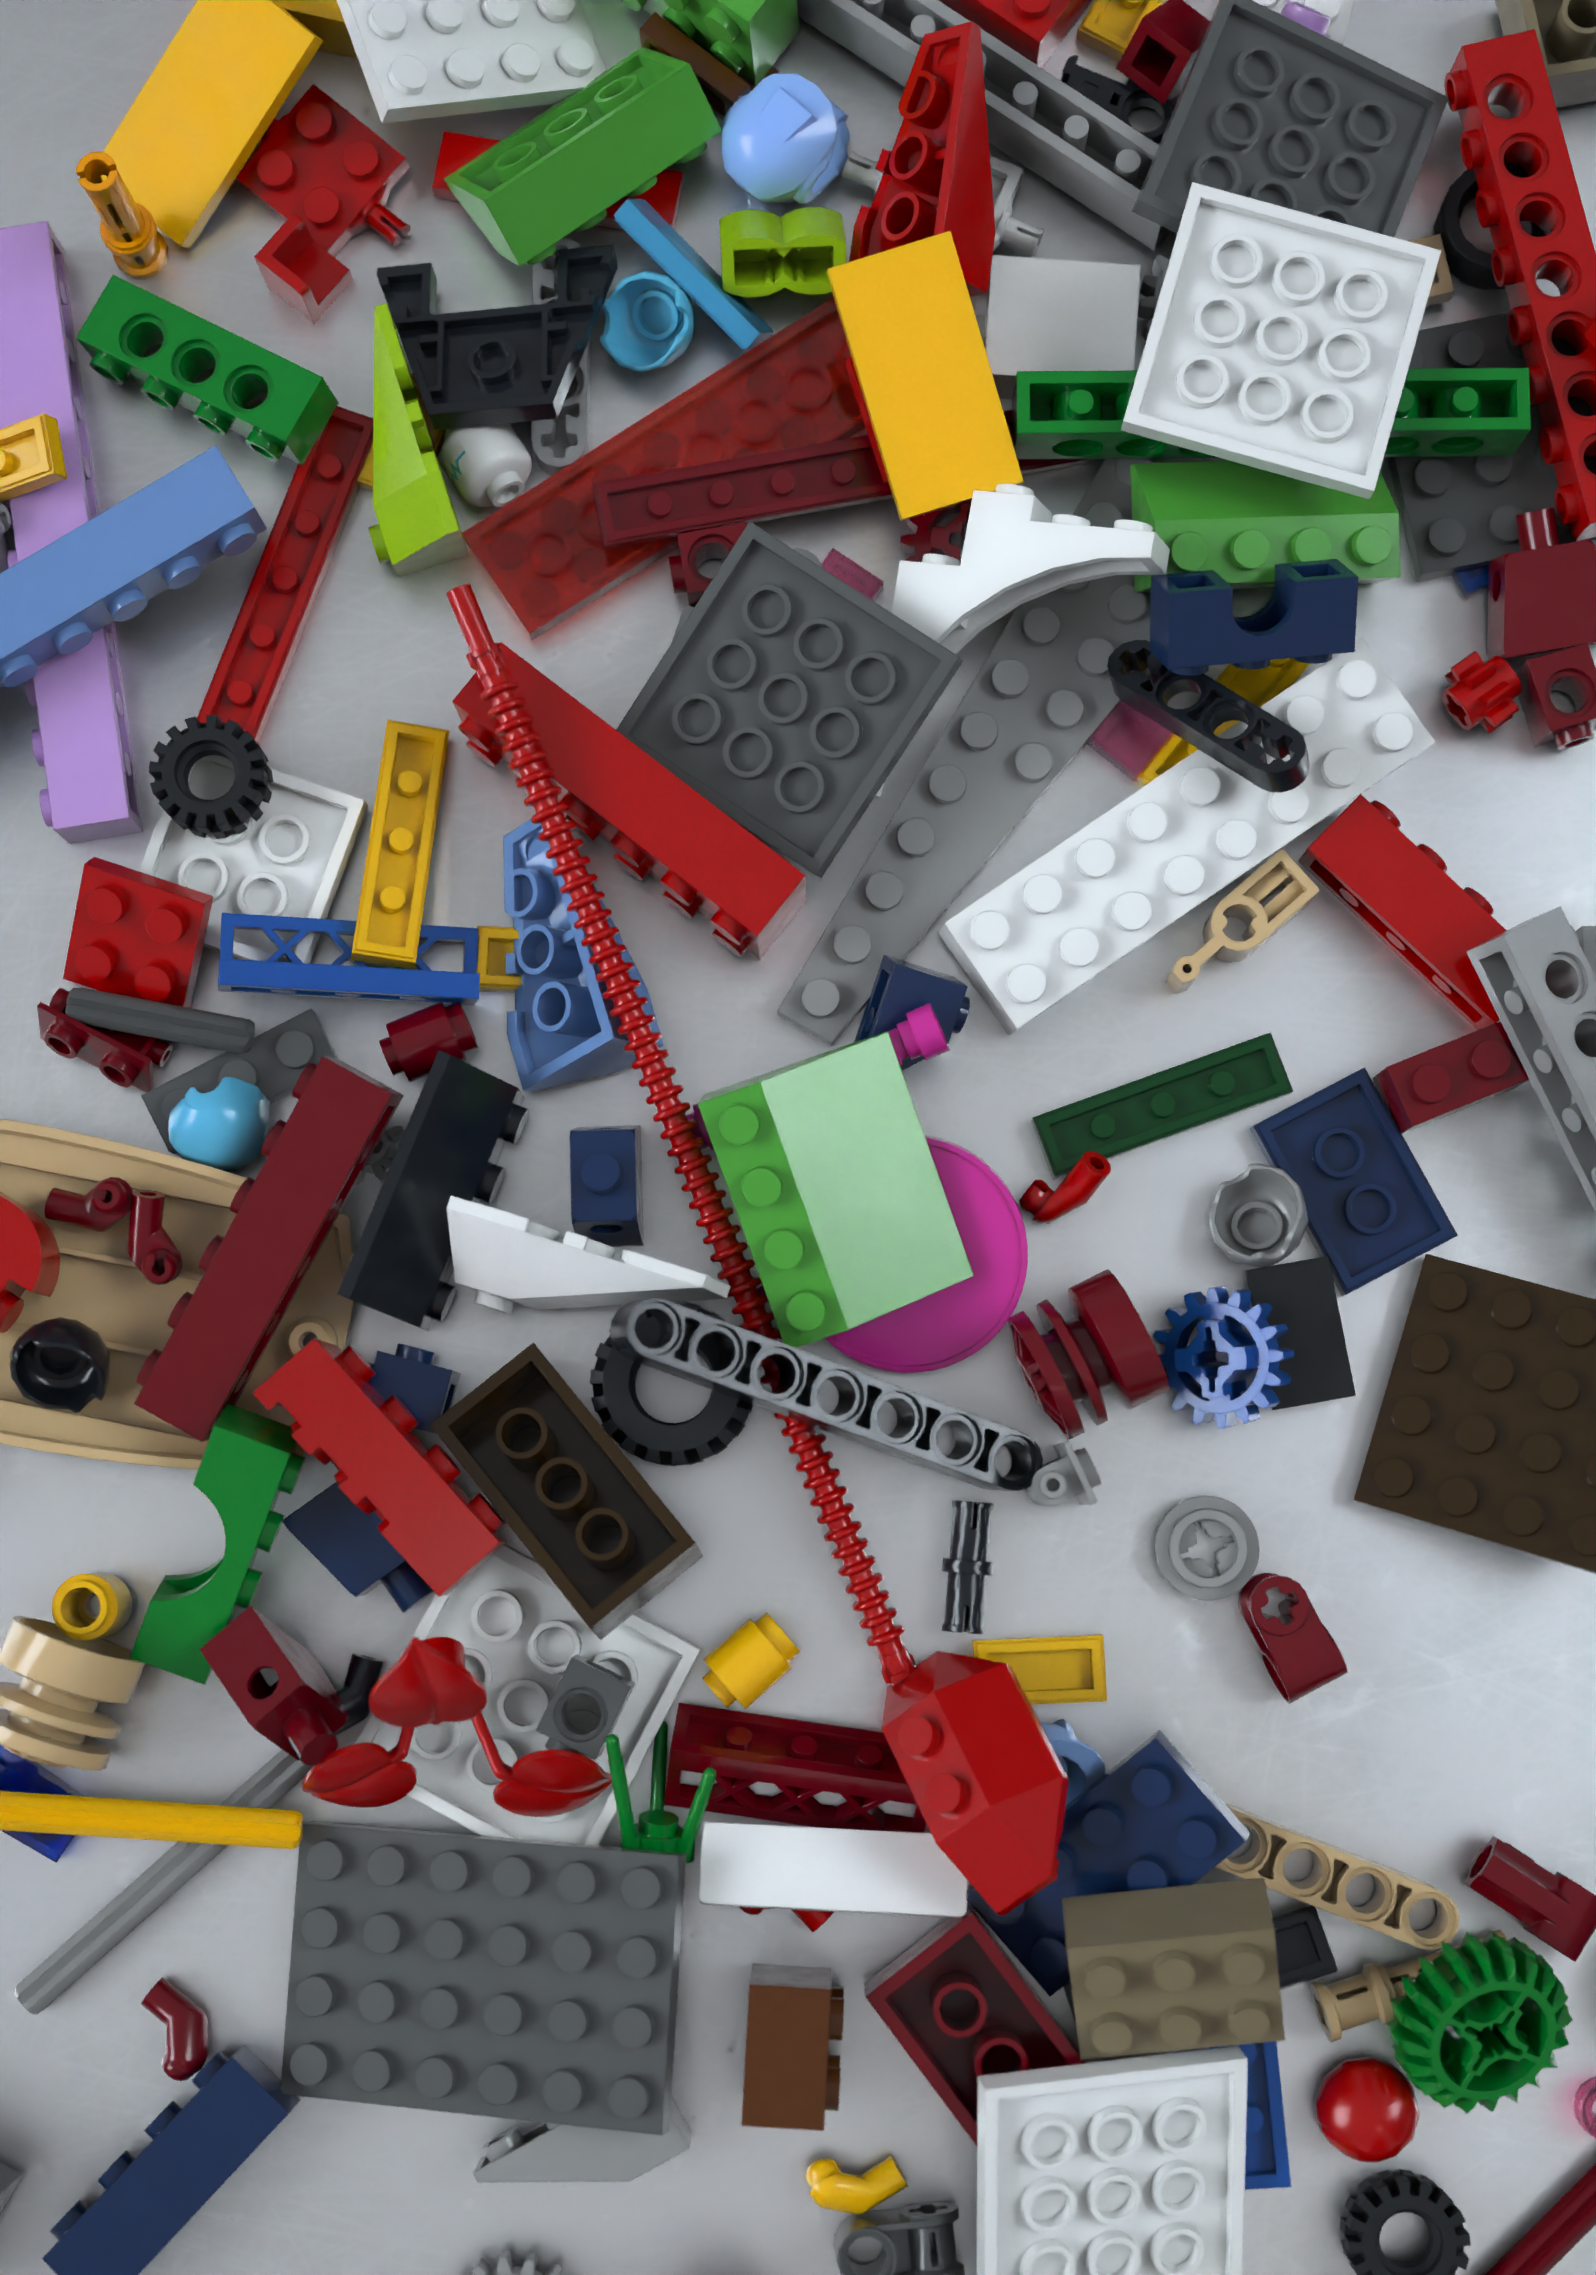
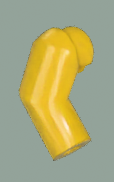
[806,2156,909,2215]

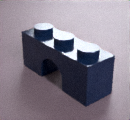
[1150,559,1358,675]

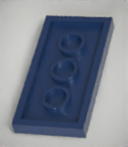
[967,1730,1250,1997]

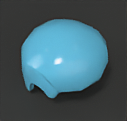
[600,271,695,372]
[168,1077,270,1172]

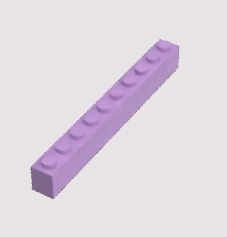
[0,221,143,844]

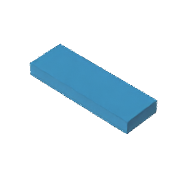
[614,199,775,350]

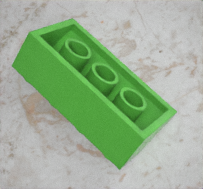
[444,47,722,266]
[1130,461,1401,593]

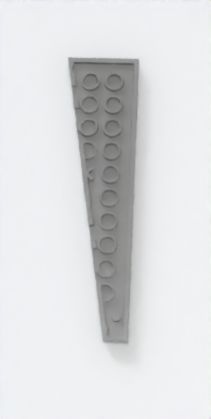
[777,458,1229,1046]

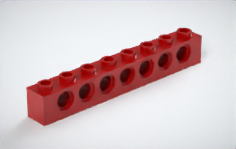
[1445,29,1596,542]

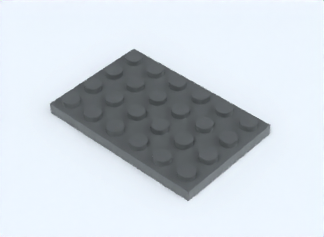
[280,1821,686,2135]

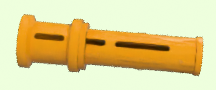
[76,152,168,280]

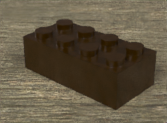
[430,1342,703,1640]

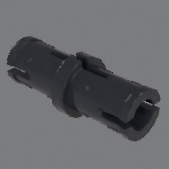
[942,1500,994,1634]

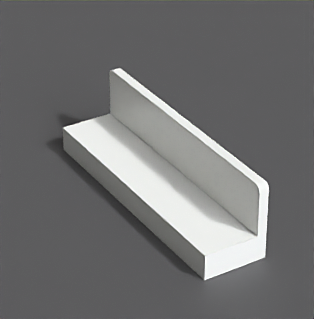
[698,1822,967,1918]

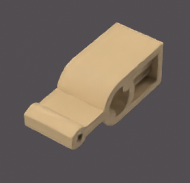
[1165,848,1320,994]

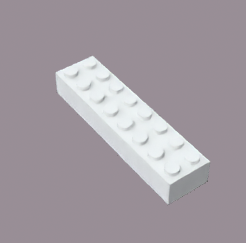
[938,637,1435,1035]

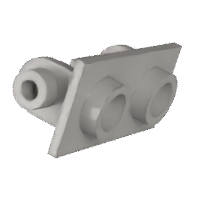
[1025,1441,1101,1506]

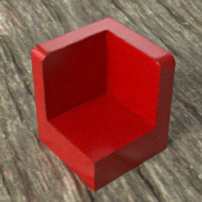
[254,213,354,324]

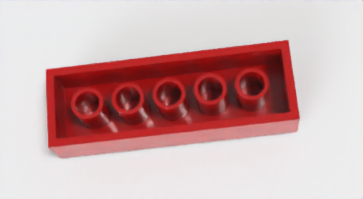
[452,642,806,960]

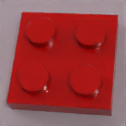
[63,857,214,1008]

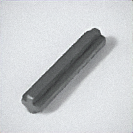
[65,988,255,1054]

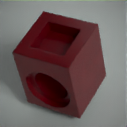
[668,521,751,607]
[1516,643,1596,750]

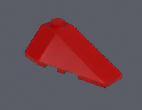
[849,21,995,297]

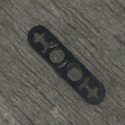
[1107,640,1310,793]

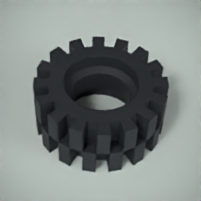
[149,715,273,839]
[1340,2169,1471,2275]

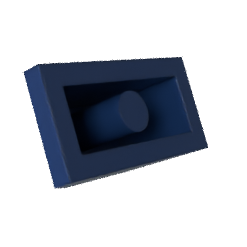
[854,955,970,1071]

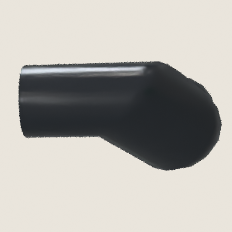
[334,1653,384,1736]

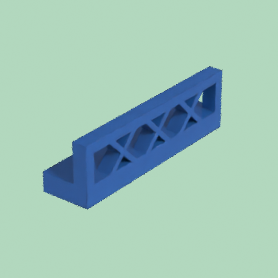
[218,913,480,1005]

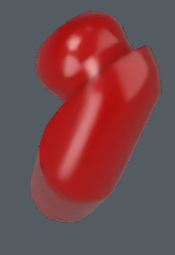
[1019,1151,1111,1224]

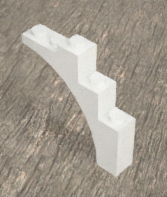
[875,484,1170,798]

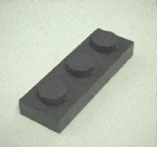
[141,1009,339,1154]

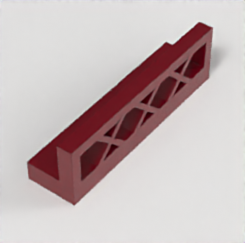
[664,1703,926,1833]

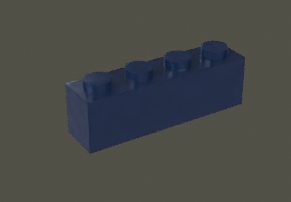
[42,2045,300,2275]

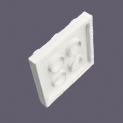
[138,755,368,964]

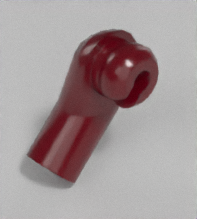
[44,1177,133,1232]
[127,1190,183,1285]
[141,1977,208,2081]

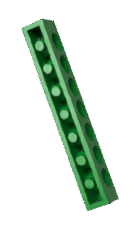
[1012,368,1531,459]

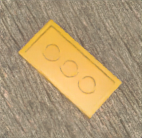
[101,0,323,249]
[827,231,1024,521]

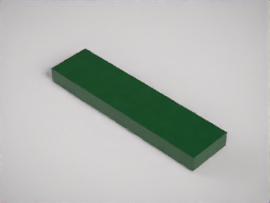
[1031,1032,1293,1179]

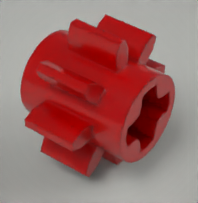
[1442,651,1522,734]

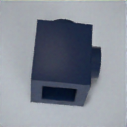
[368,1343,461,1434]

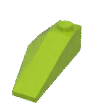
[368,303,469,577]

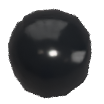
[9,1317,110,1413]

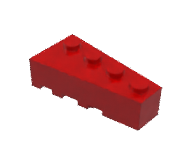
[252,1338,507,1597]

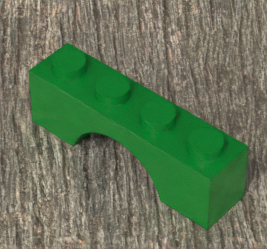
[130,1403,306,1685]

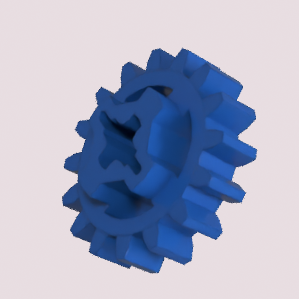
[1153,1286,1294,1429]

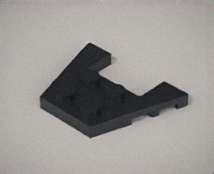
[377,244,618,430]

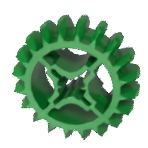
[1387,1931,1572,2114]

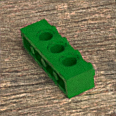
[76,275,339,466]

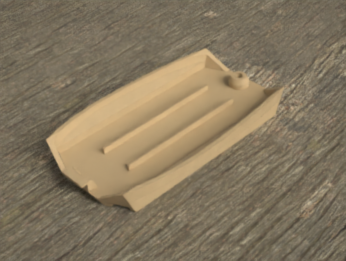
[0,1119,354,1470]

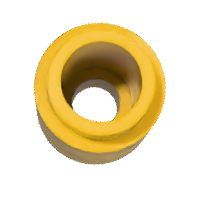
[52,1572,132,1641]
[702,1612,801,1709]

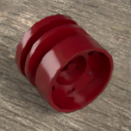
[1007,1269,1169,1440]

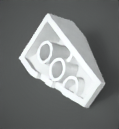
[447,1196,730,1314]

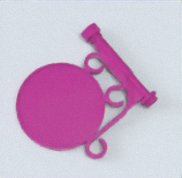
[686,1003,1028,1373]

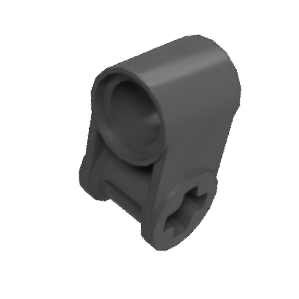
[834,2201,965,2275]

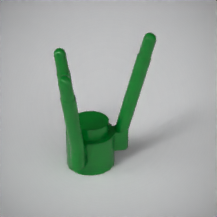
[606,1721,717,1863]

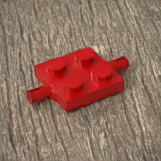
[236,83,410,257]

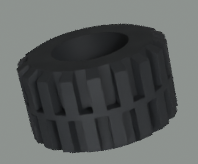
[590,1301,753,1466]

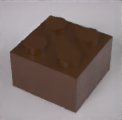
[741,1963,844,2131]

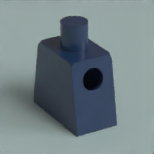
[570,1125,644,1247]
[282,1482,434,1613]

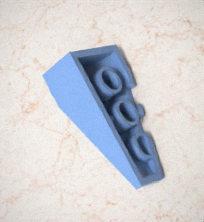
[503,819,664,1092]

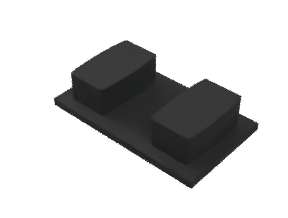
[1245,1256,1356,1410]

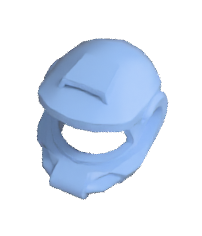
[721,73,850,205]

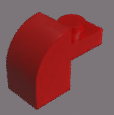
[0,1191,60,1333]

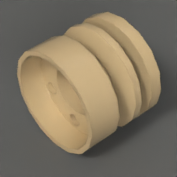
[0,1616,145,1771]

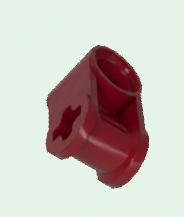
[1238,1573,1348,1704]

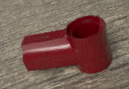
[1464,1836,1596,1962]

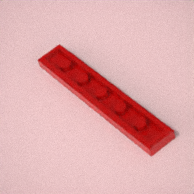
[197,406,374,745]

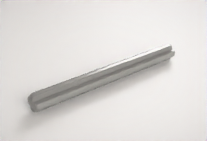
[14,1750,314,2015]

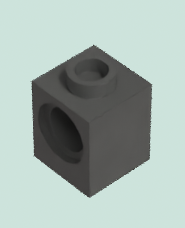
[536,1654,636,1760]

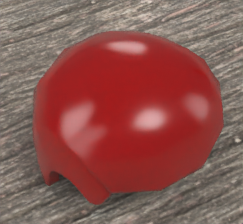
[1315,2057,1420,2163]

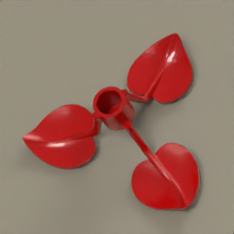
[302,1637,612,1817]

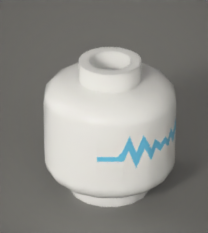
[440,423,532,507]

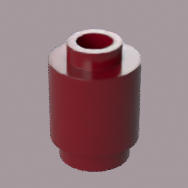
[379,1001,479,1083]

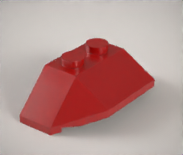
[881,1651,1069,1916]

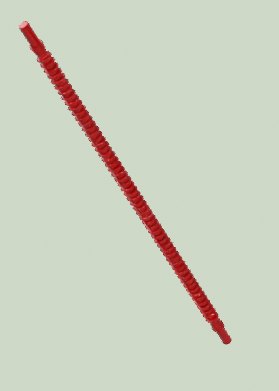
[446,584,917,1685]

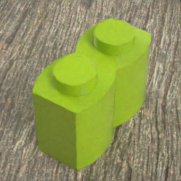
[719,207,846,297]

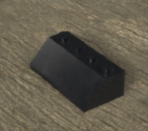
[337,1050,529,1331]

